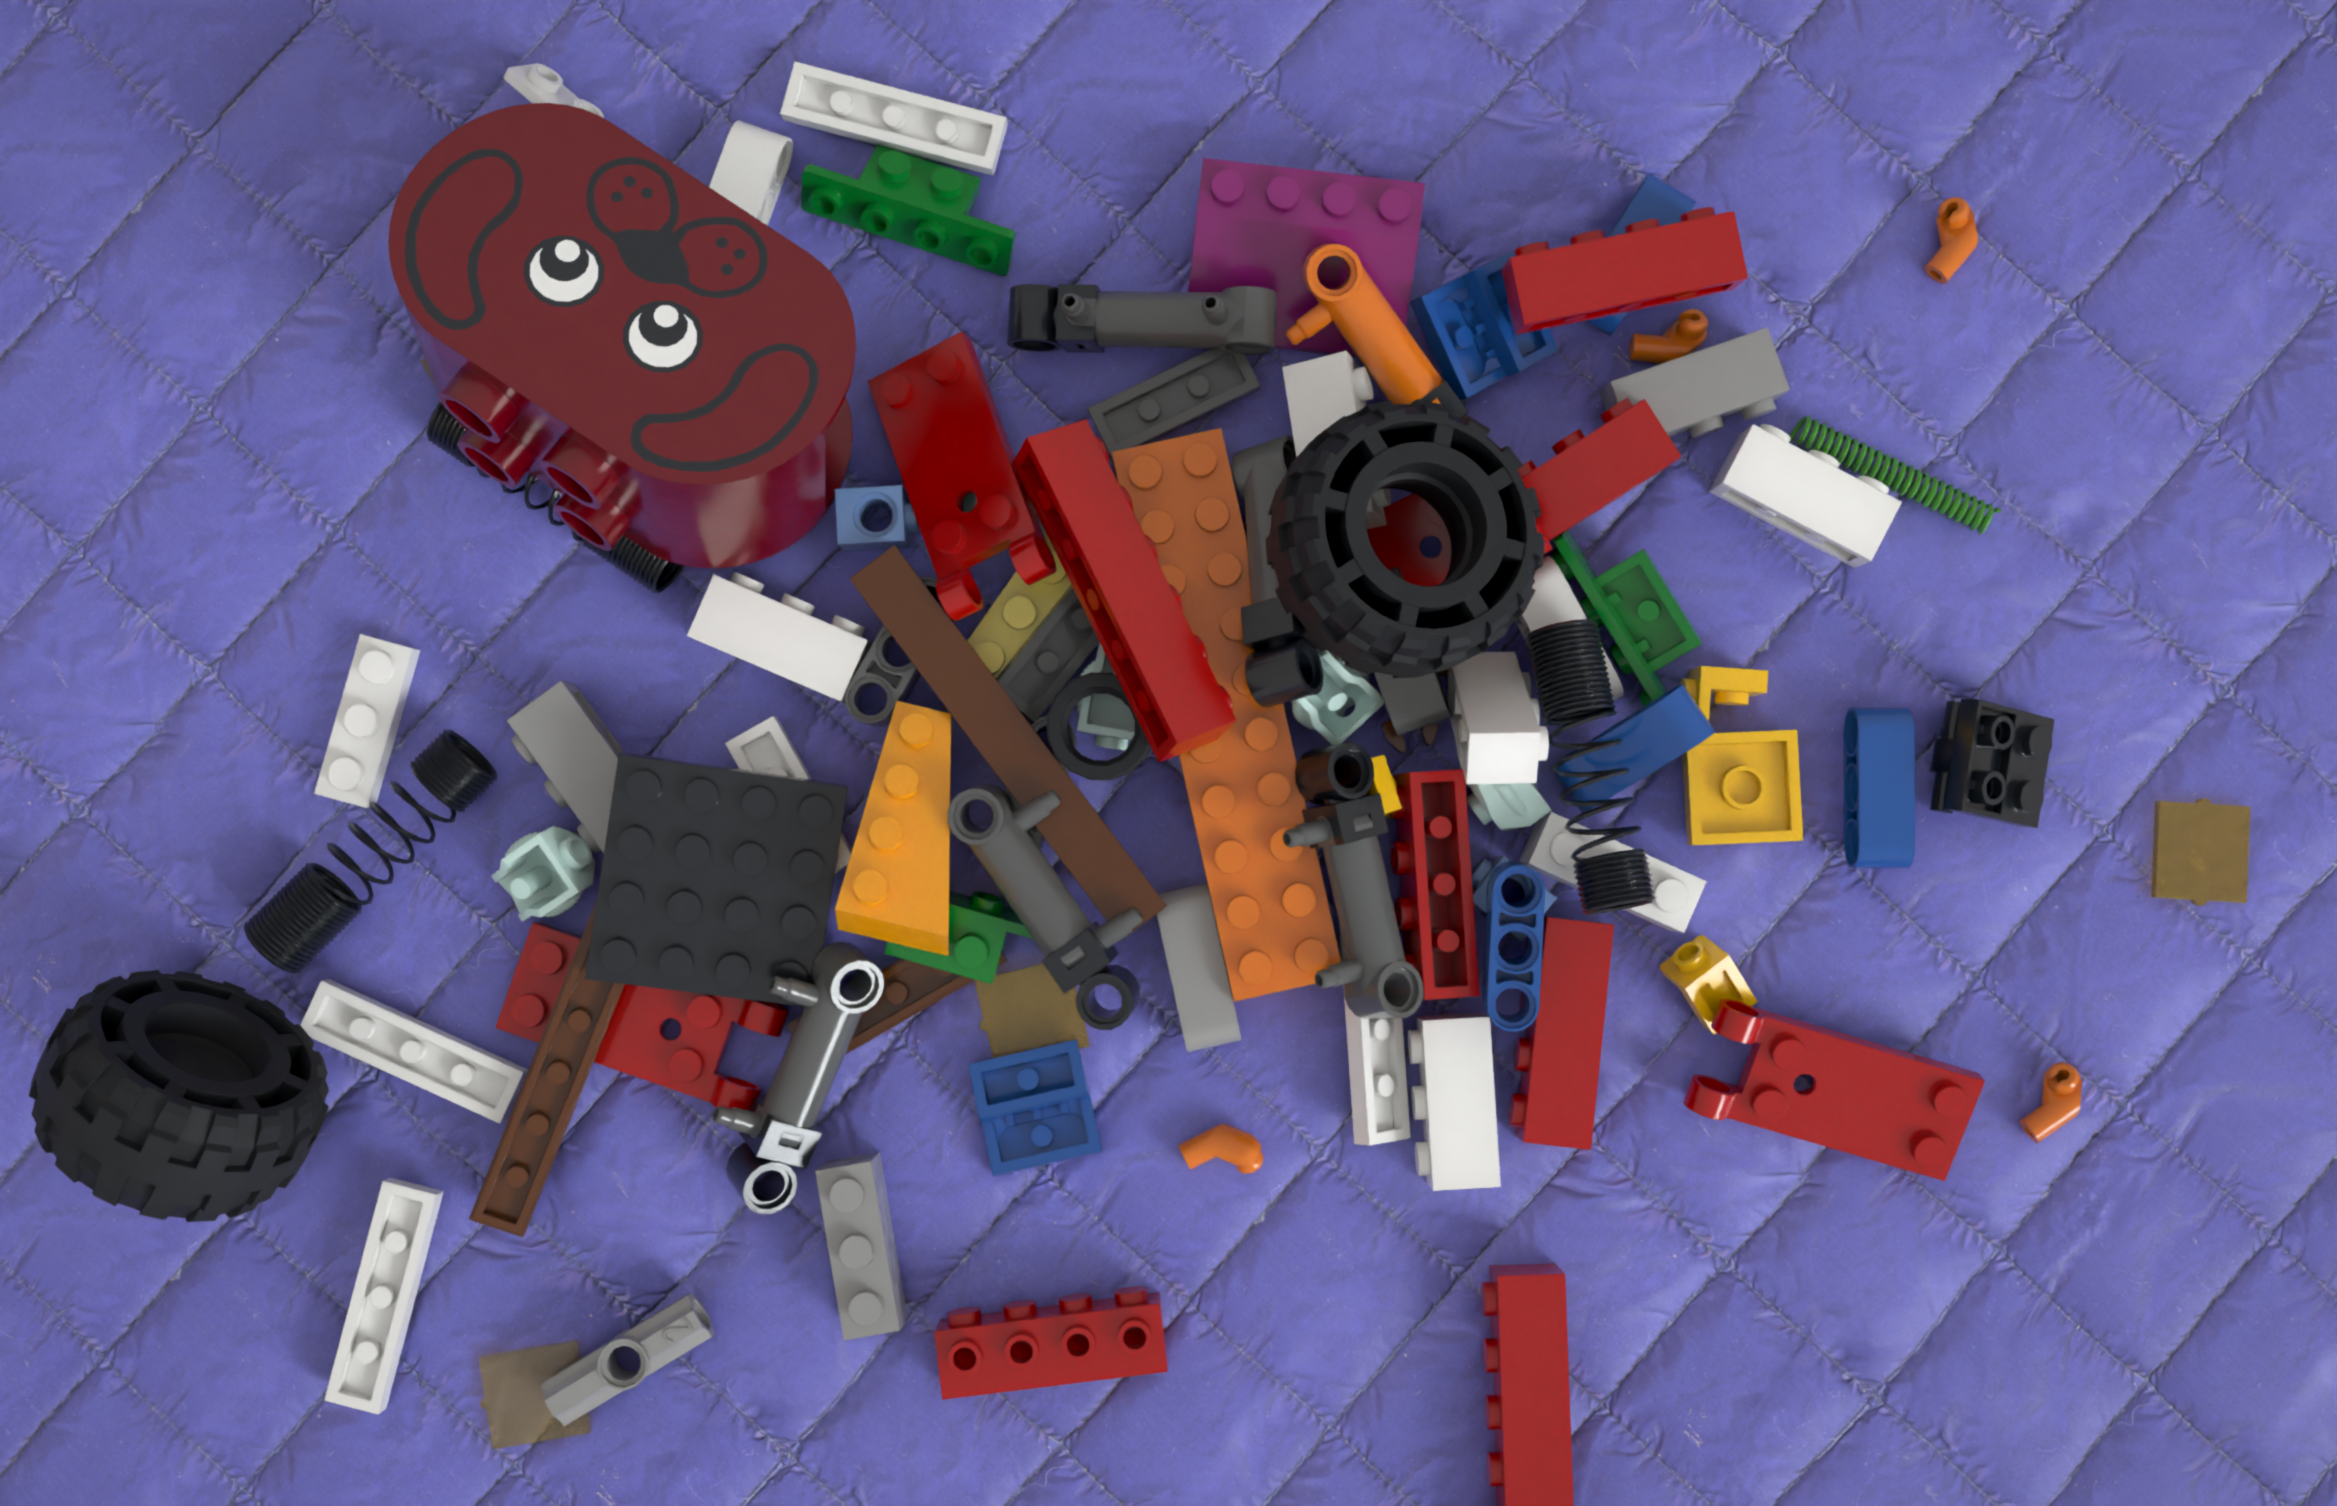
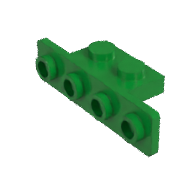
[801,144,1016,276]
[1552,530,1703,706]
[884,883,1033,984]

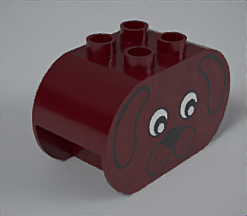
[388,103,856,568]

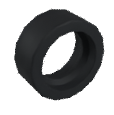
[1047,673,1151,780]

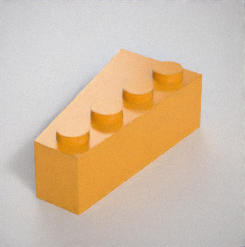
[835,700,951,956]

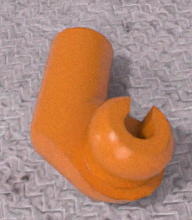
[1924,197,1978,284]
[1628,309,1708,364]
[2019,1062,2082,1144]
[1178,1124,1264,1174]

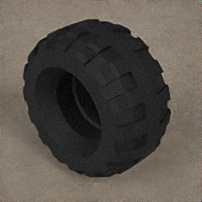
[1265,400,1545,679]
[29,970,329,1222]

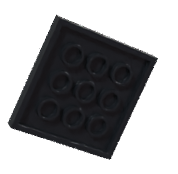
[585,752,848,1007]

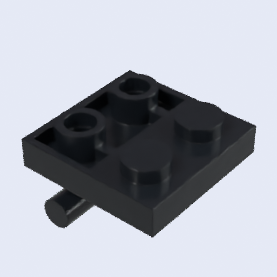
[1930,699,2055,828]

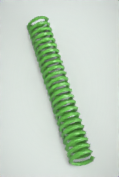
[1790,415,2001,535]

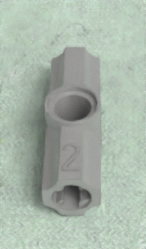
[540,1292,715,1426]

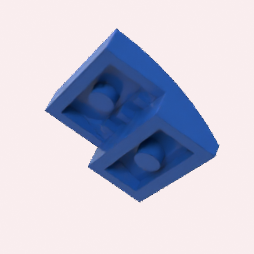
[1409,250,1559,401]
[968,1039,1103,1177]

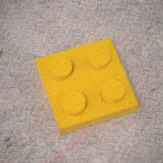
[1682,730,1803,845]

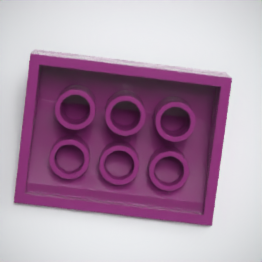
[1188,158,1425,358]

